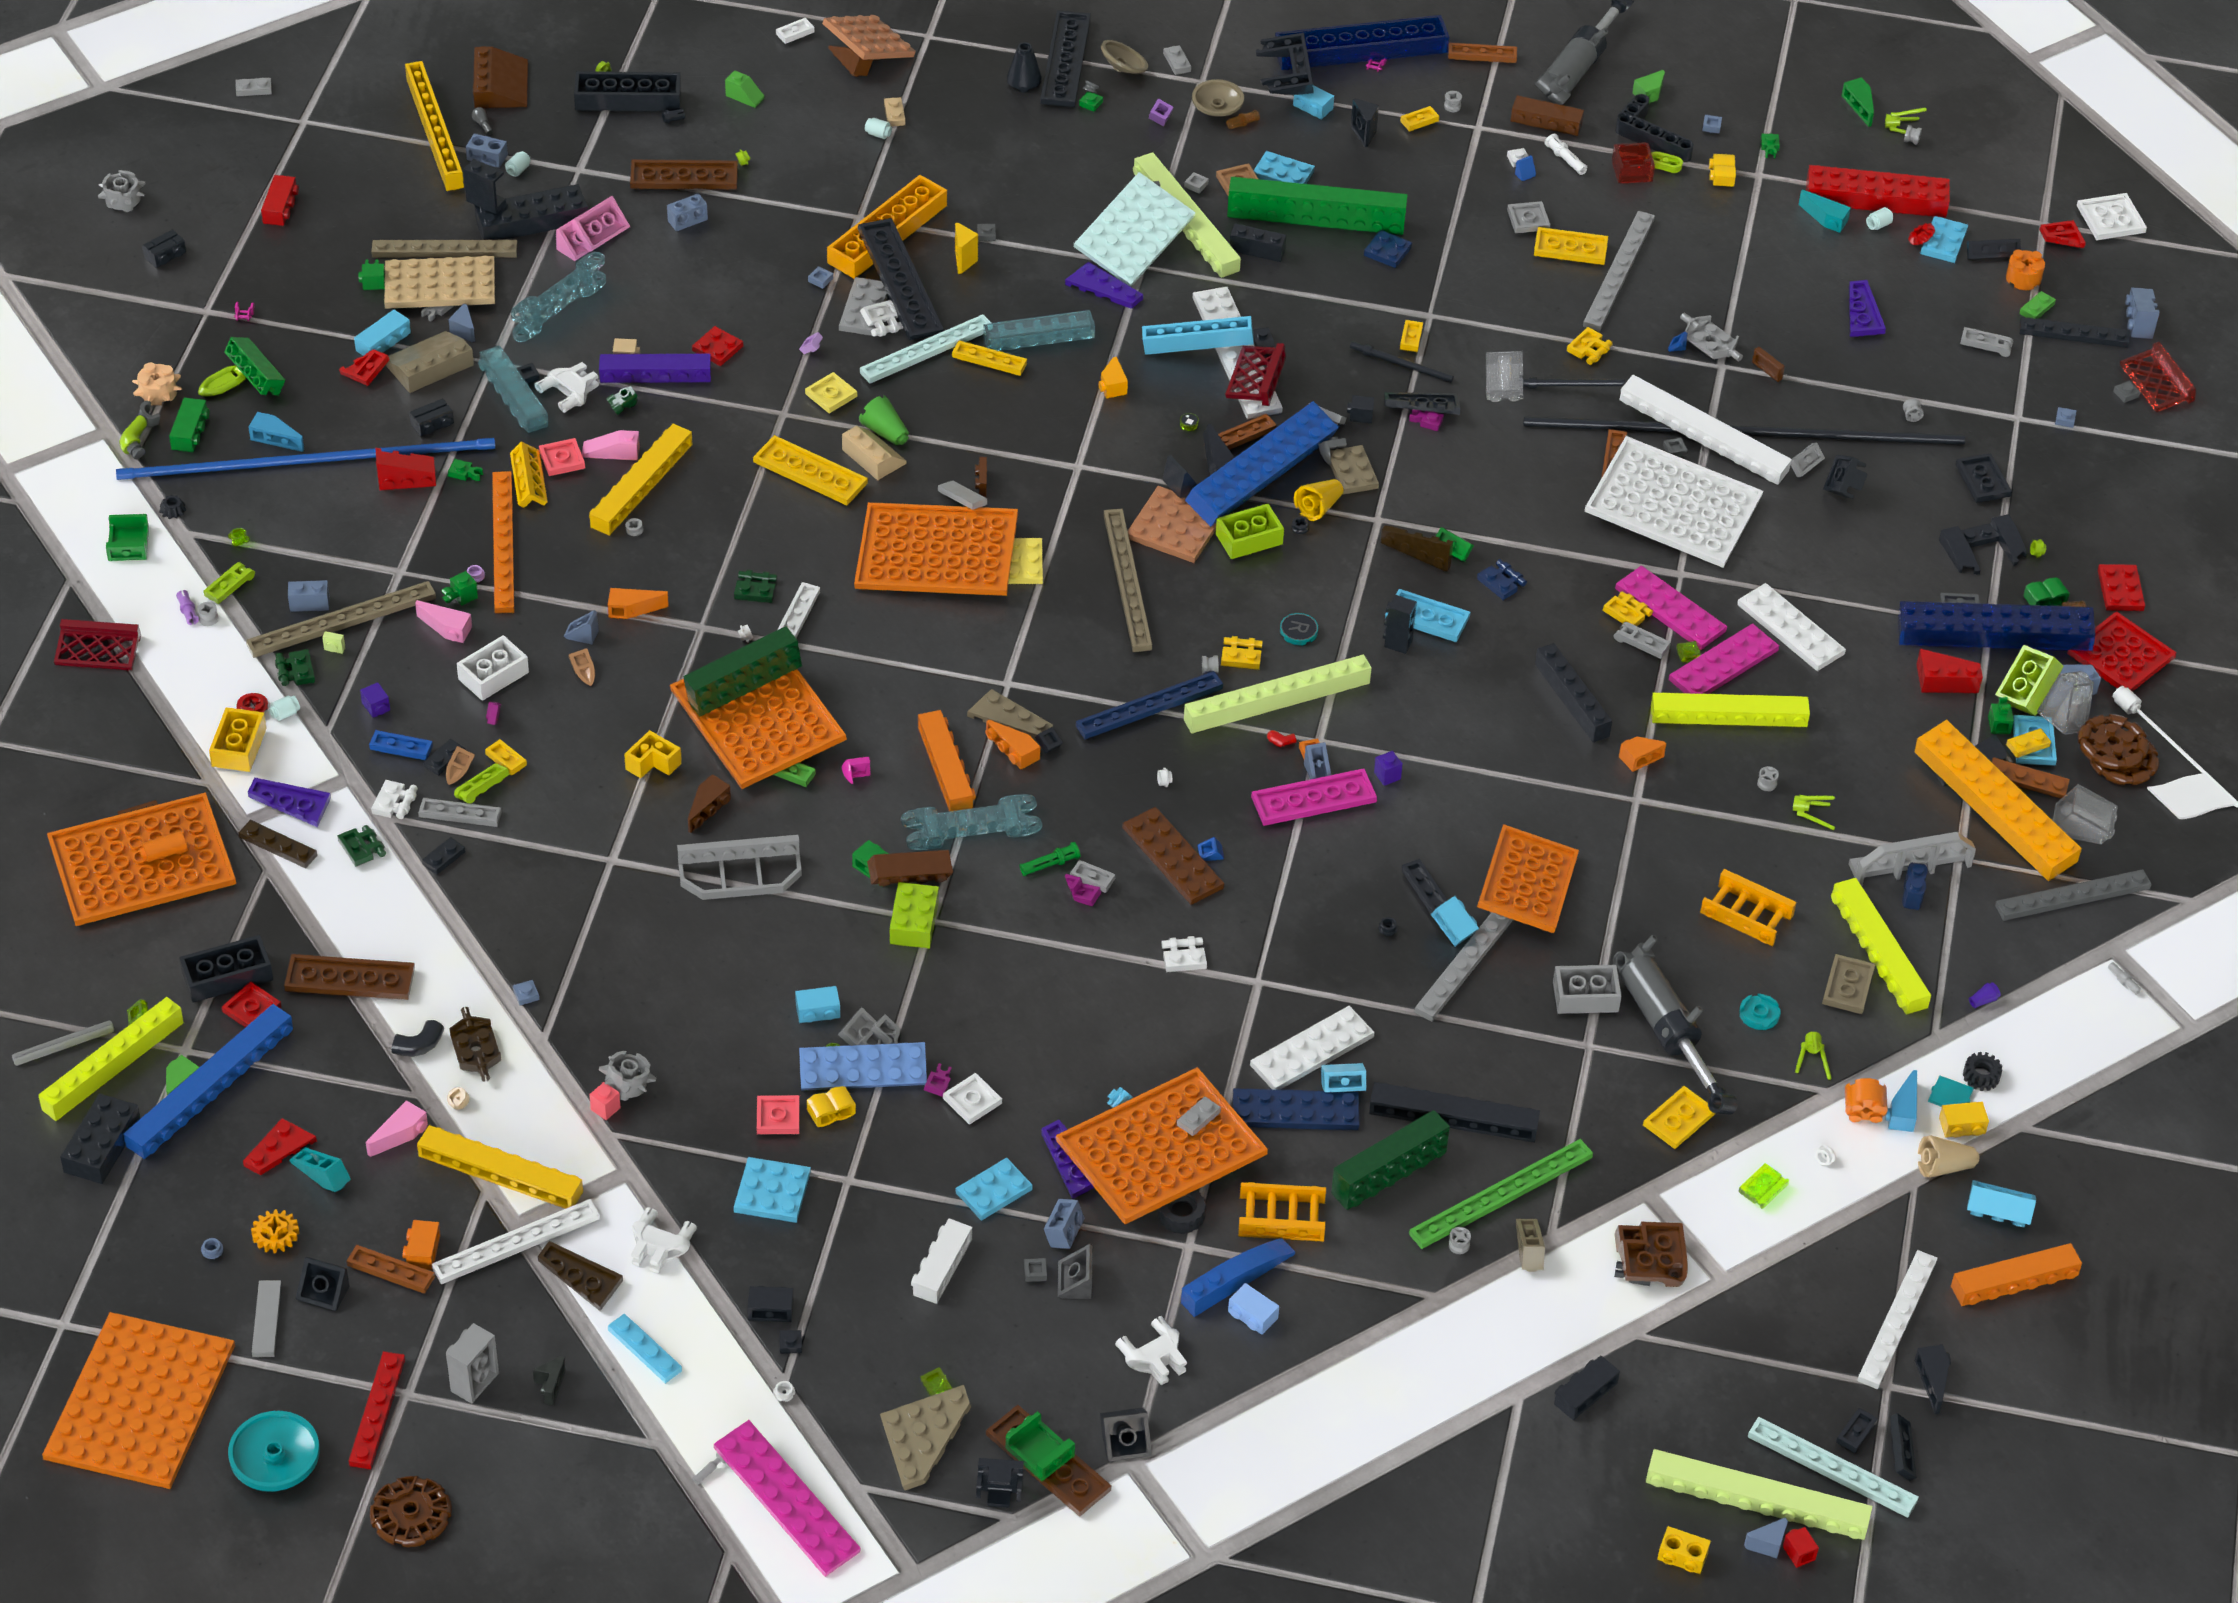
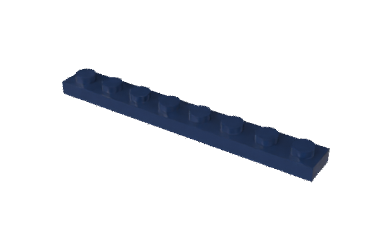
[1076,671,1223,739]

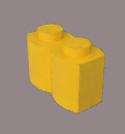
[1709,154,1736,187]
[807,1086,856,1127]

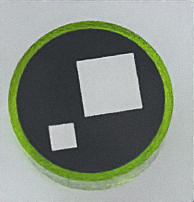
[1180,413,1199,431]

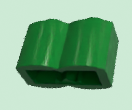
[2023,578,2070,612]

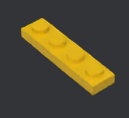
[952,340,1027,376]

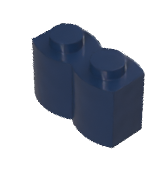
[1902,862,1928,910]

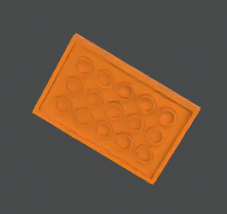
[1477,824,1579,933]

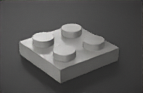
[1507,201,1550,233]

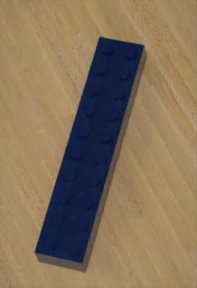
[1275,15,1449,70]
[1898,601,2095,651]

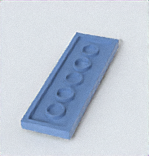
[799,1042,927,1091]

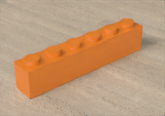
[918,710,976,813]
[1951,1243,2082,1306]

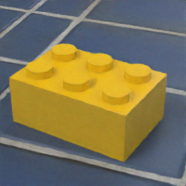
[209,707,267,772]

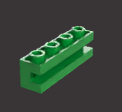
[225,337,285,395]

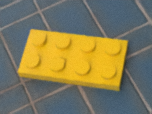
[1534,227,1608,265]

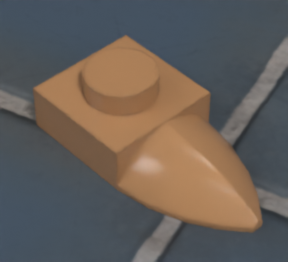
[569,648,595,686]
[446,746,475,785]

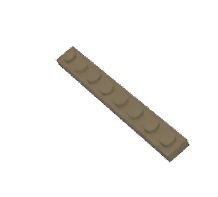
[371,240,517,258]

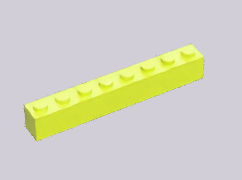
[1651,693,1810,727]
[1831,878,1931,1015]
[39,997,184,1121]

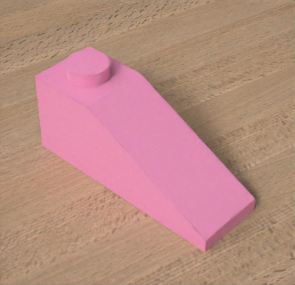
[582,430,640,460]
[415,600,472,643]
[366,1101,428,1157]

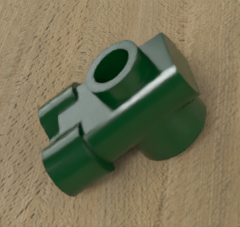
[606,386,638,415]

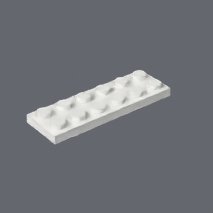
[1737,583,1846,671]
[1250,1006,1374,1090]

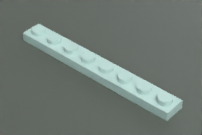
[860,315,993,384]
[1748,1417,1919,1518]

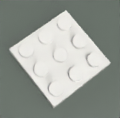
[2077,193,2147,240]

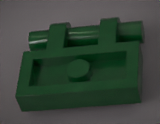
[734,570,777,603]
[275,649,315,686]
[337,825,386,867]

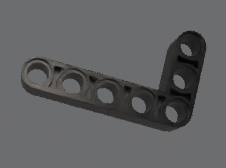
[1615,94,1694,162]

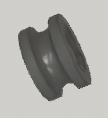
[1083,81,1100,94]

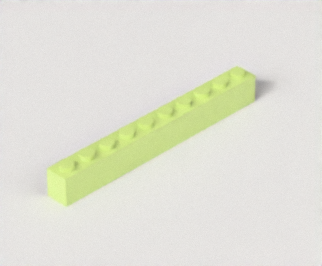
[1133,152,1241,278]
[1184,654,1371,734]
[1646,1449,1873,1540]

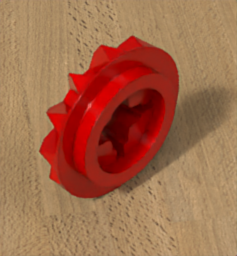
[1908,223,1935,245]
[236,693,268,713]

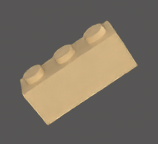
[842,426,907,480]

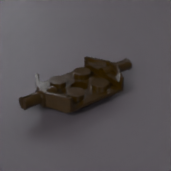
[449,1007,501,1082]

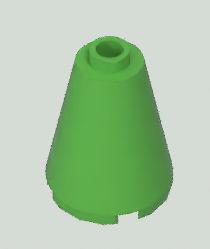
[859,395,909,445]

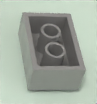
[1553,965,1621,1014]
[446,1323,499,1404]

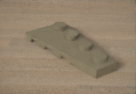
[967,689,1053,740]

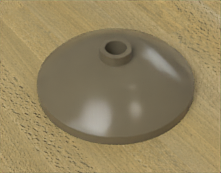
[1101,40,1148,74]
[1192,79,1244,117]

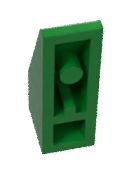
[1842,77,1874,127]

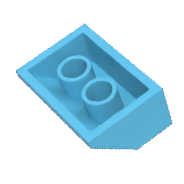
[1967,1180,2036,1227]

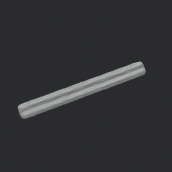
[12,1020,114,1066]

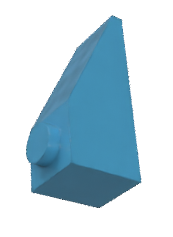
[249,412,304,452]
[1885,1070,1917,1132]

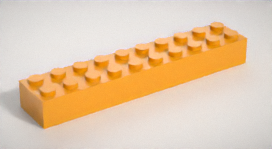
[1914,720,2082,881]

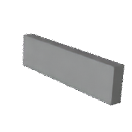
[418,798,502,827]
[252,1280,282,1357]

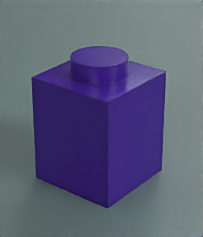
[360,682,390,718]
[1374,750,1403,786]

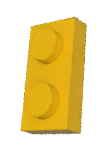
[1400,106,1439,131]
[1400,320,1423,352]
[2006,728,2051,758]
[485,739,527,775]

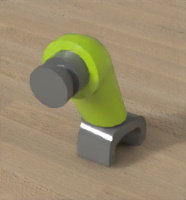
[119,401,160,460]

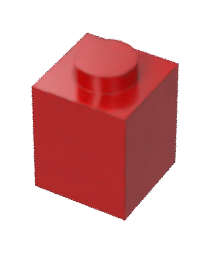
[1783,1527,1819,1568]

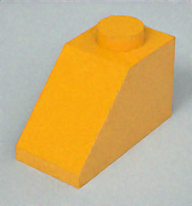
[1099,357,1128,399]

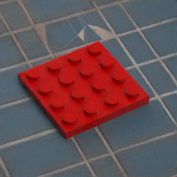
[2067,611,2177,692]

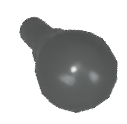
[472,107,493,135]

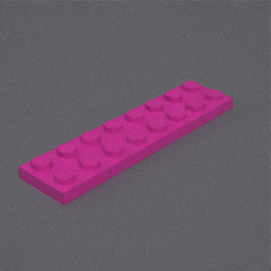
[713,1420,861,1577]

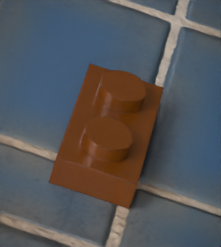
[975,457,987,497]

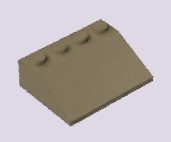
[386,331,474,393]

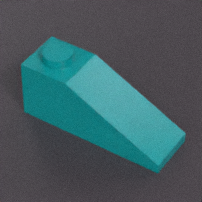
[1799,189,1851,233]
[290,1147,351,1192]

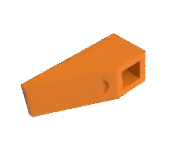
[608,588,669,619]
[985,720,1040,769]

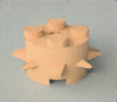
[132,362,182,405]

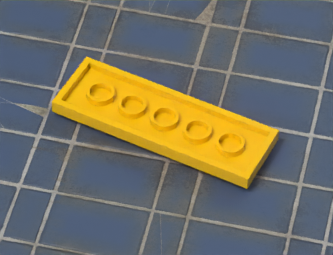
[753,435,868,505]

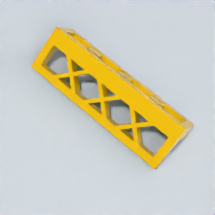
[510,441,548,508]

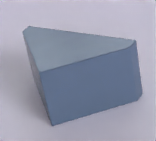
[449,304,475,342]
[564,610,599,645]
[1304,742,1331,780]
[1744,1517,1788,1558]

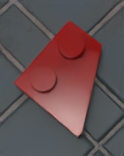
[2039,220,2086,248]
[339,349,390,386]

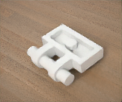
[860,300,903,337]
[371,780,418,819]
[1161,936,1207,972]

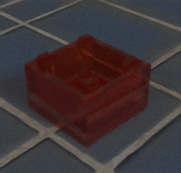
[1612,142,1655,183]

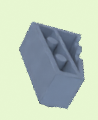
[2125,287,2160,339]

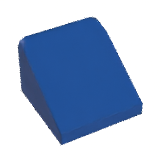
[1515,155,1536,181]
[1197,837,1224,861]

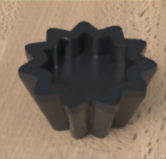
[159,495,186,519]

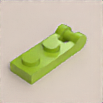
[203,562,255,604]
[454,763,510,804]

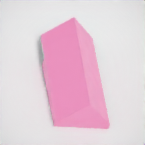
[556,196,630,261]

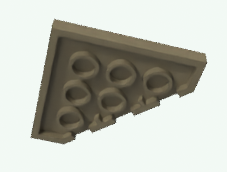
[880,1385,971,1491]

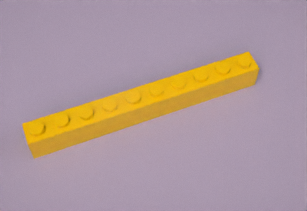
[405,61,464,191]

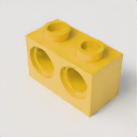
[1657,1526,1711,1574]

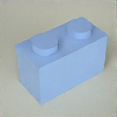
[1228,1283,1279,1335]

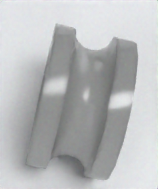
[625,518,643,536]

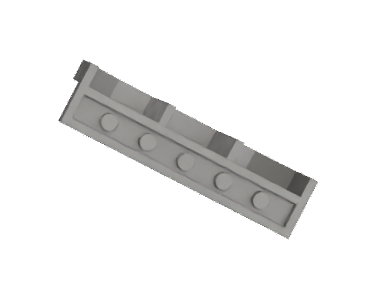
[1849,832,1976,886]
[677,835,802,900]

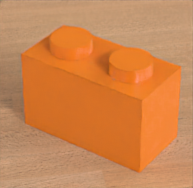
[403,1220,441,1270]

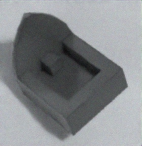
[1318,437,1347,465]

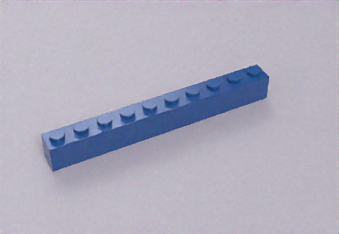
[124,1004,293,1159]

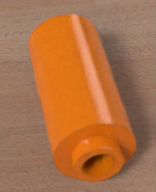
[139,831,187,862]

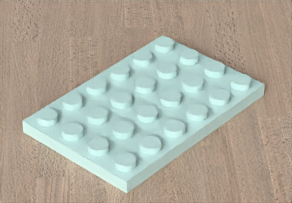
[1074,172,1195,287]

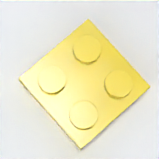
[805,372,857,413]

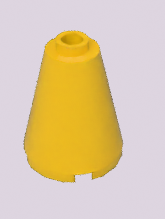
[1294,479,1344,521]

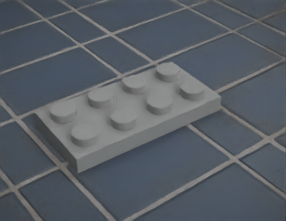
[839,277,888,336]

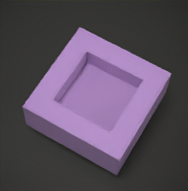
[799,332,823,354]

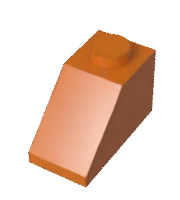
[1619,736,1666,772]

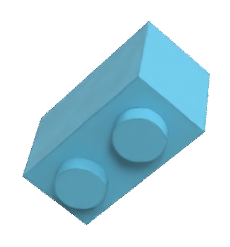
[1293,85,1334,120]
[1431,896,1479,947]
[795,986,840,1023]
[1321,1063,1366,1092]

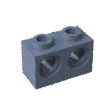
[466,134,508,168]
[667,193,708,231]
[1044,1199,1085,1249]

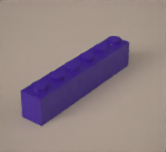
[599,354,711,383]

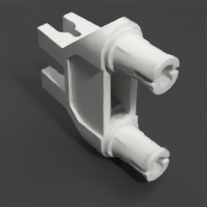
[535,362,599,413]
[631,1207,697,1274]
[1115,1316,1187,1385]

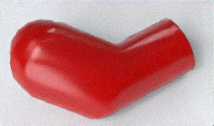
[1267,730,1297,747]

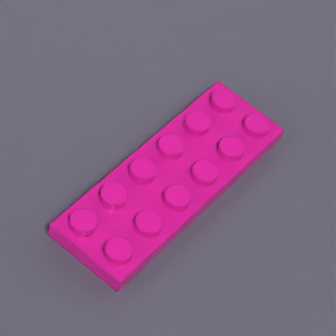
[1615,565,1727,650]
[1669,623,1779,694]
[1251,769,1377,826]

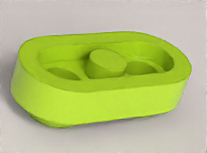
[1648,152,1683,173]

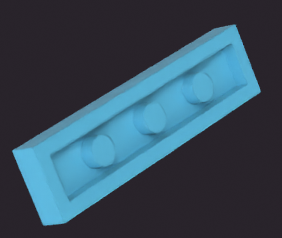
[608,1313,682,1384]

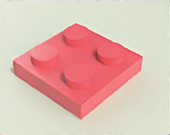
[539,438,585,476]
[757,1095,800,1134]

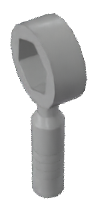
[692,1453,726,1485]

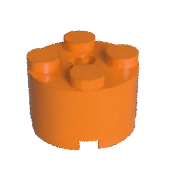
[2006,249,2045,290]
[1845,1078,1888,1123]

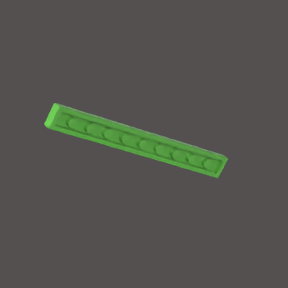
[1409,1139,1593,1249]

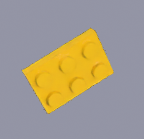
[1643,1086,1715,1149]

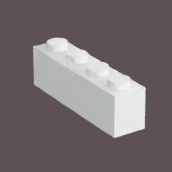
[911,1219,972,1304]

